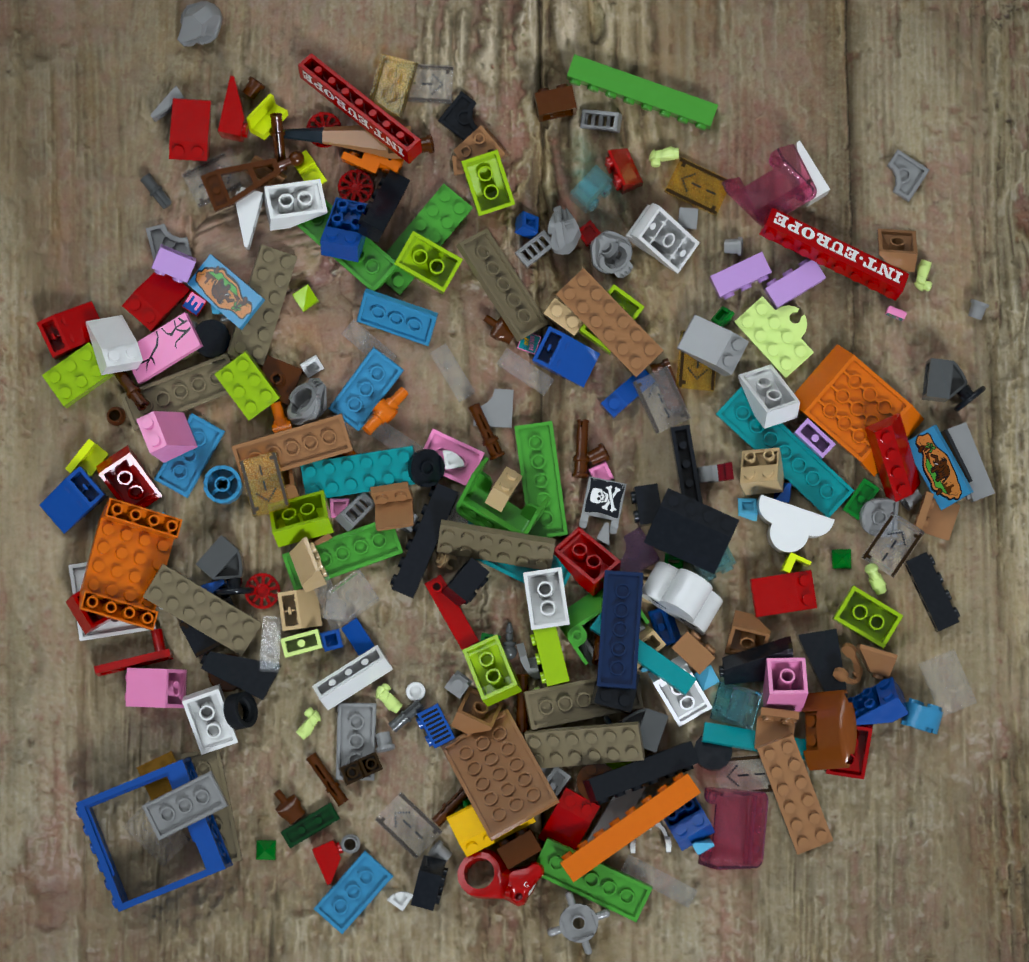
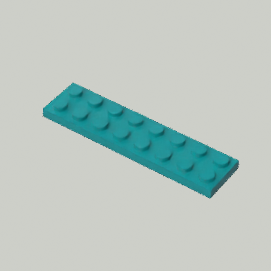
[715,386,855,518]

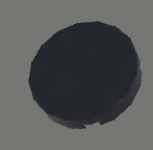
[195,319,230,358]
[408,449,445,487]
[694,736,732,771]

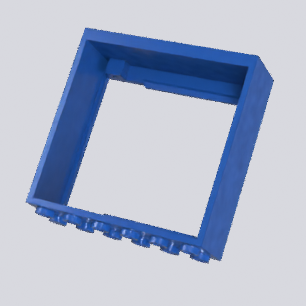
[76,757,233,912]

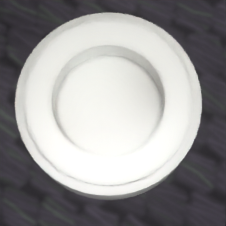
[406,682,425,701]

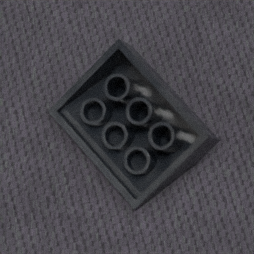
[643,488,739,574]

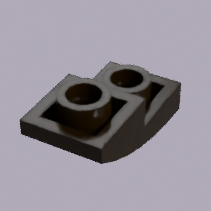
[338,752,383,786]

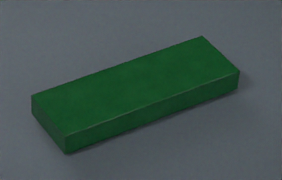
[281,802,340,848]

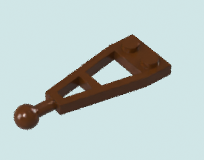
[200,151,304,212]

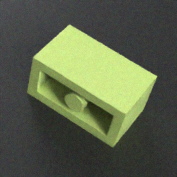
[280,629,323,658]

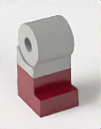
[697,462,734,483]

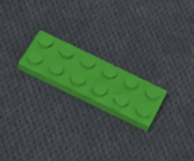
[385,184,473,296]
[296,200,398,292]
[514,421,568,538]
[282,522,403,590]
[536,837,653,922]

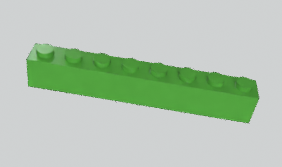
[567,54,718,130]

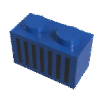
[416,703,456,748]

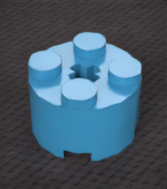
[203,465,244,505]
[900,698,943,735]

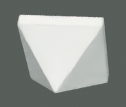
[300,355,324,378]

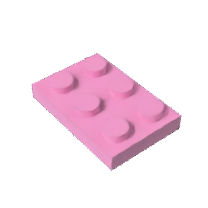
[423,429,485,486]

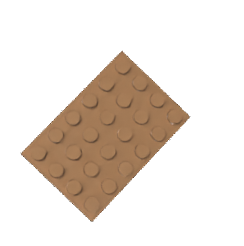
[440,708,560,841]

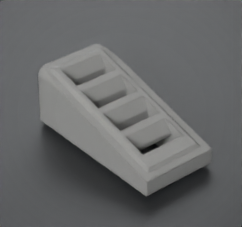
[150,86,185,122]
[580,109,622,133]
[515,230,552,269]
[335,492,375,532]

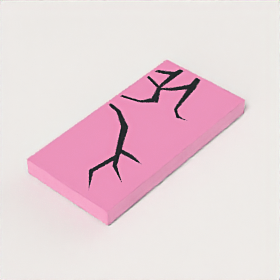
[132,312,203,384]

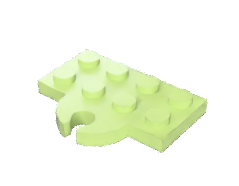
[734,296,814,379]

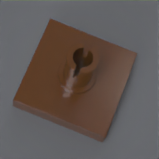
[262,355,303,405]

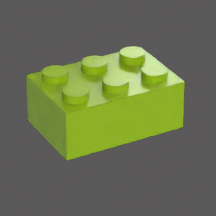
[579,284,644,355]
[42,342,114,408]
[214,350,281,420]
[268,490,334,548]
[832,585,903,649]
[530,627,570,687]

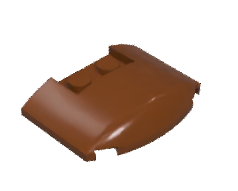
[802,690,857,771]

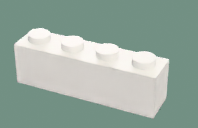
[312,645,393,710]

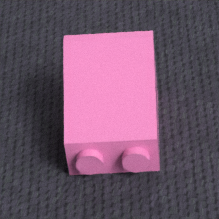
[136,411,198,463]
[762,658,808,712]
[125,668,187,708]

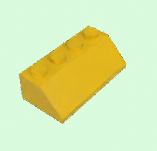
[446,805,536,857]

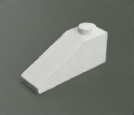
[235,187,264,250]

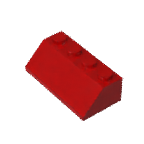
[865,413,921,502]

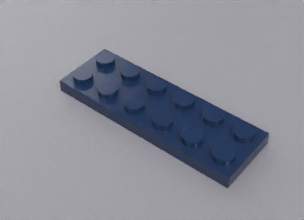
[597,570,643,690]

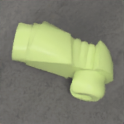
[649,146,679,167]
[914,259,932,292]
[864,563,887,595]
[375,683,403,714]
[296,707,321,740]

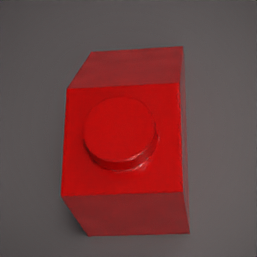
[312,839,343,885]

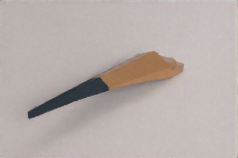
[268,125,412,159]

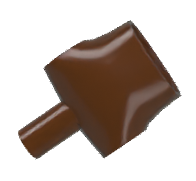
[483,315,514,345]
[274,789,306,825]

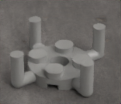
[547,890,610,955]

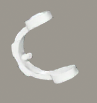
[629,822,672,853]

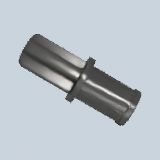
[141,173,172,209]
[388,700,424,732]

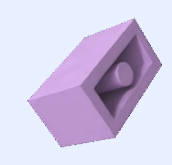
[152,244,196,283]
[793,418,836,459]

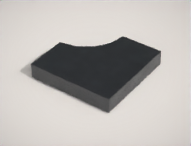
[438,91,478,141]

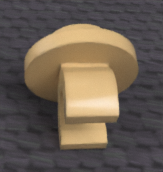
[436,552,457,570]

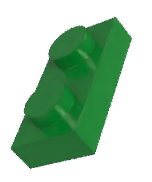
[842,478,880,521]

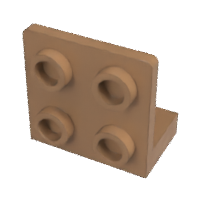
[454,125,510,161]
[370,482,414,531]
[912,492,960,541]
[754,707,799,749]

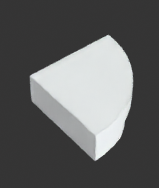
[443,450,465,470]
[387,891,413,911]

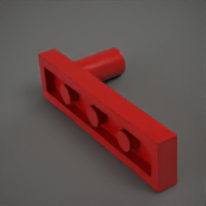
[425,575,479,650]
[94,628,173,677]

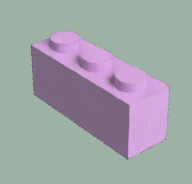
[709,252,772,300]
[764,258,826,309]

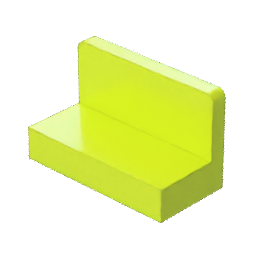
[246,93,288,140]
[65,439,109,477]
[780,552,812,574]

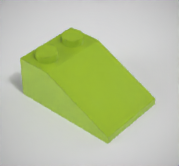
[461,149,515,216]
[394,231,463,294]
[462,634,522,707]

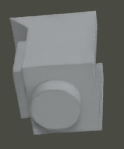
[444,670,473,699]

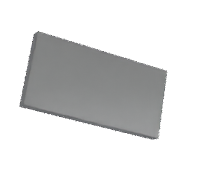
[336,702,377,781]
[142,770,229,841]

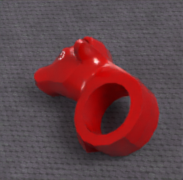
[457,849,544,906]

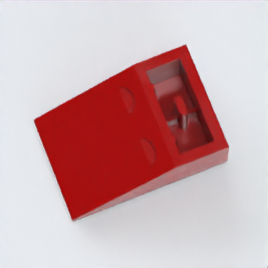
[604,148,643,195]
[37,301,100,359]

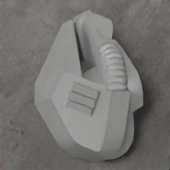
[177,1,223,47]
[548,205,582,255]
[590,230,633,278]
[287,378,327,426]

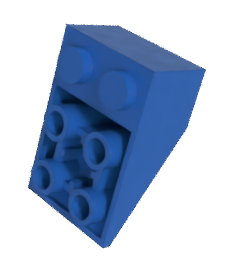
[320,197,367,262]
[532,326,600,388]
[39,466,108,534]
[848,676,909,725]
[651,793,715,851]

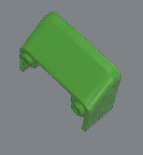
[456,457,551,534]
[559,588,650,665]

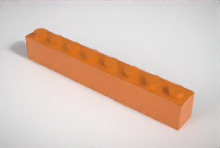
[560,772,701,882]

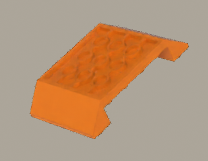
[794,344,924,477]
[79,498,182,631]

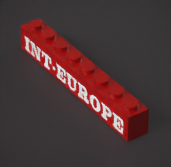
[298,53,422,164]
[759,207,909,301]

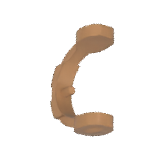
[833,643,863,685]

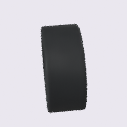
[223,692,258,730]

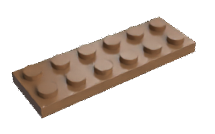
[556,268,664,378]
[231,413,353,483]
[756,733,833,855]

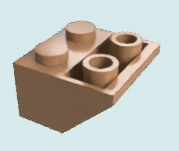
[672,629,716,675]

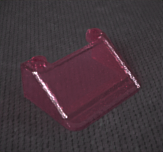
[722,144,817,226]
[698,787,768,870]

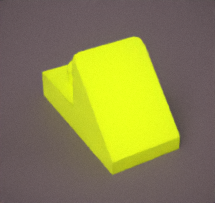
[294,150,327,185]

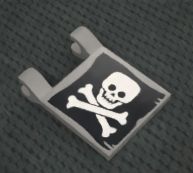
[579,476,627,534]

